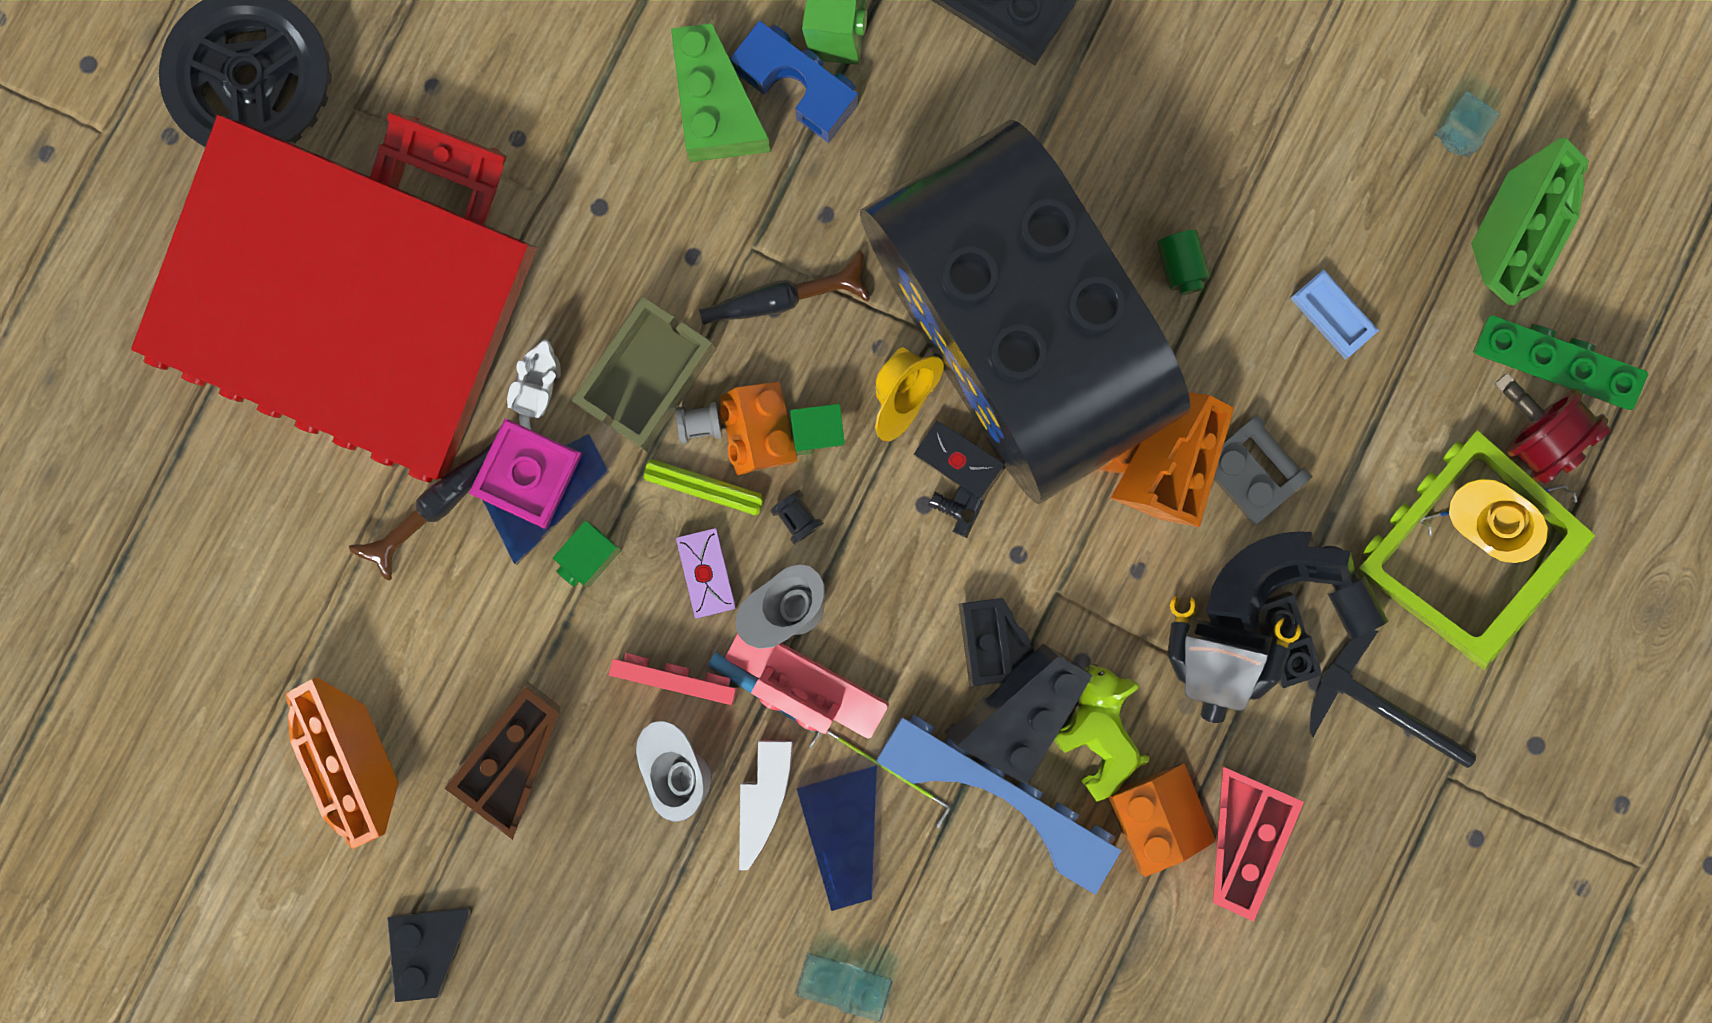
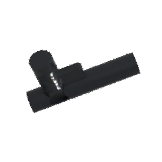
[928,487,988,538]

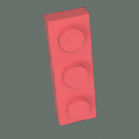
[609,653,738,705]

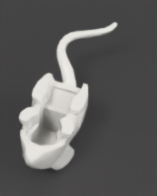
[507,339,561,430]

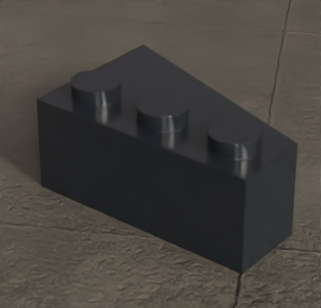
[944,644,1093,785]

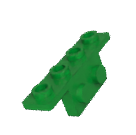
[1473,315,1648,410]

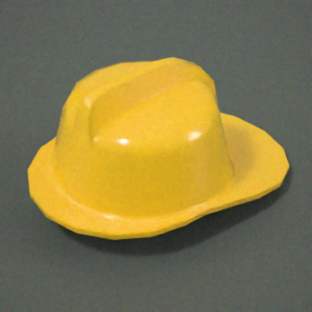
[875,347,944,441]
[1449,479,1548,563]

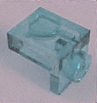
[1434,91,1501,158]

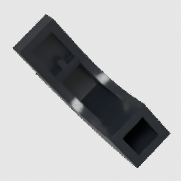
[1206,531,1356,632]

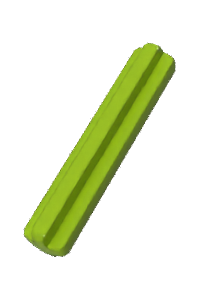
[643,459,764,515]

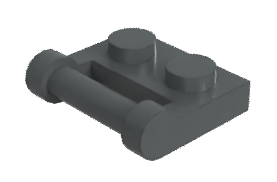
[1214,414,1313,525]

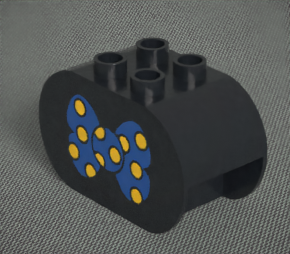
[860,120,1190,504]

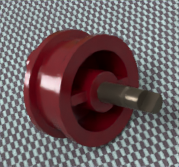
[1495,373,1611,484]

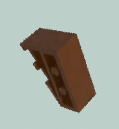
[444,681,561,840]

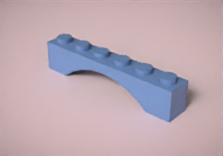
[876,714,1121,895]

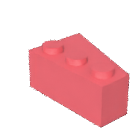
[1212,767,1304,921]

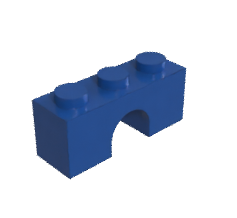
[730,20,858,143]

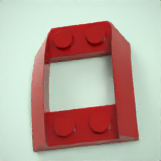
[370,112,507,225]

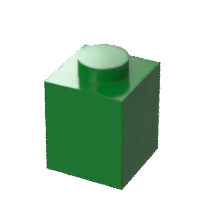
[552,520,622,587]

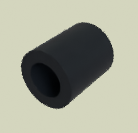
[1327,574,1389,639]

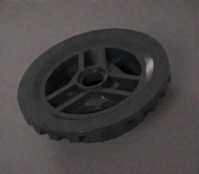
[159,0,332,148]

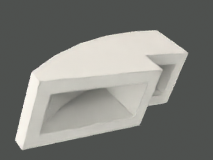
[739,740,793,870]

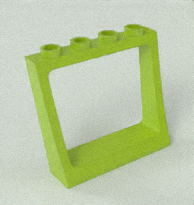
[1359,430,1596,671]

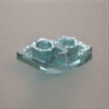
[795,952,893,1022]

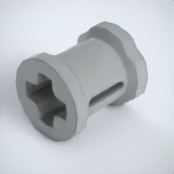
[675,402,722,444]

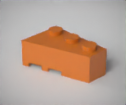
[1110,392,1234,527]

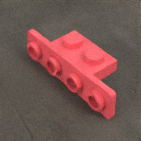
[726,633,889,738]

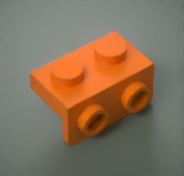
[719,381,798,476]

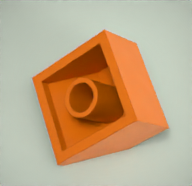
[1108,763,1216,877]

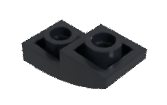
[1257,591,1322,689]

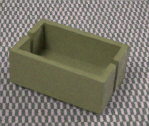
[572,296,716,452]

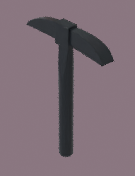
[1309,630,1476,768]

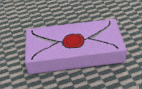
[676,528,736,619]

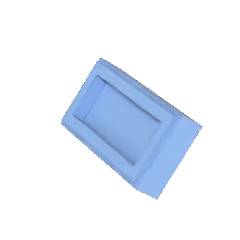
[1290,269,1379,359]

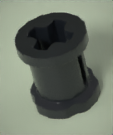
[770,490,824,545]

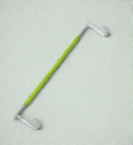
[809,730,950,828]

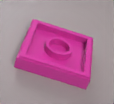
[469,418,582,529]

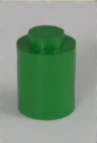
[1157,230,1210,295]

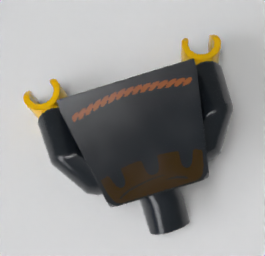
[1167,596,1301,723]

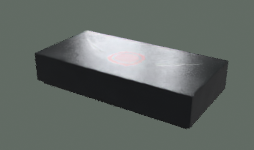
[914,420,1006,501]

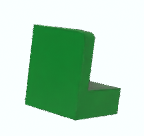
[790,404,845,456]

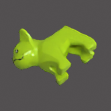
[1054,664,1150,801]

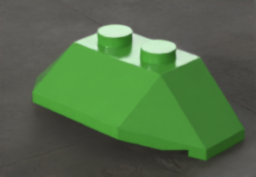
[1471,138,1589,305]

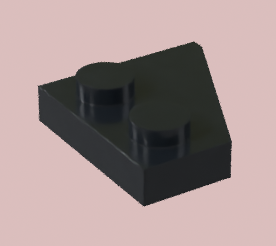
[958,598,1034,687]
[387,906,472,1002]

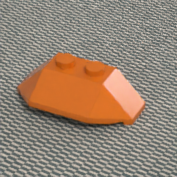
[286,677,399,849]

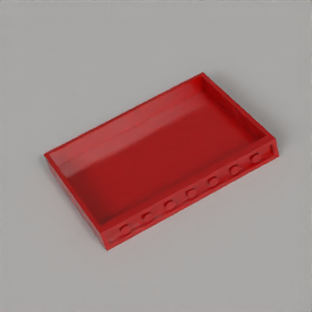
[131,115,538,483]

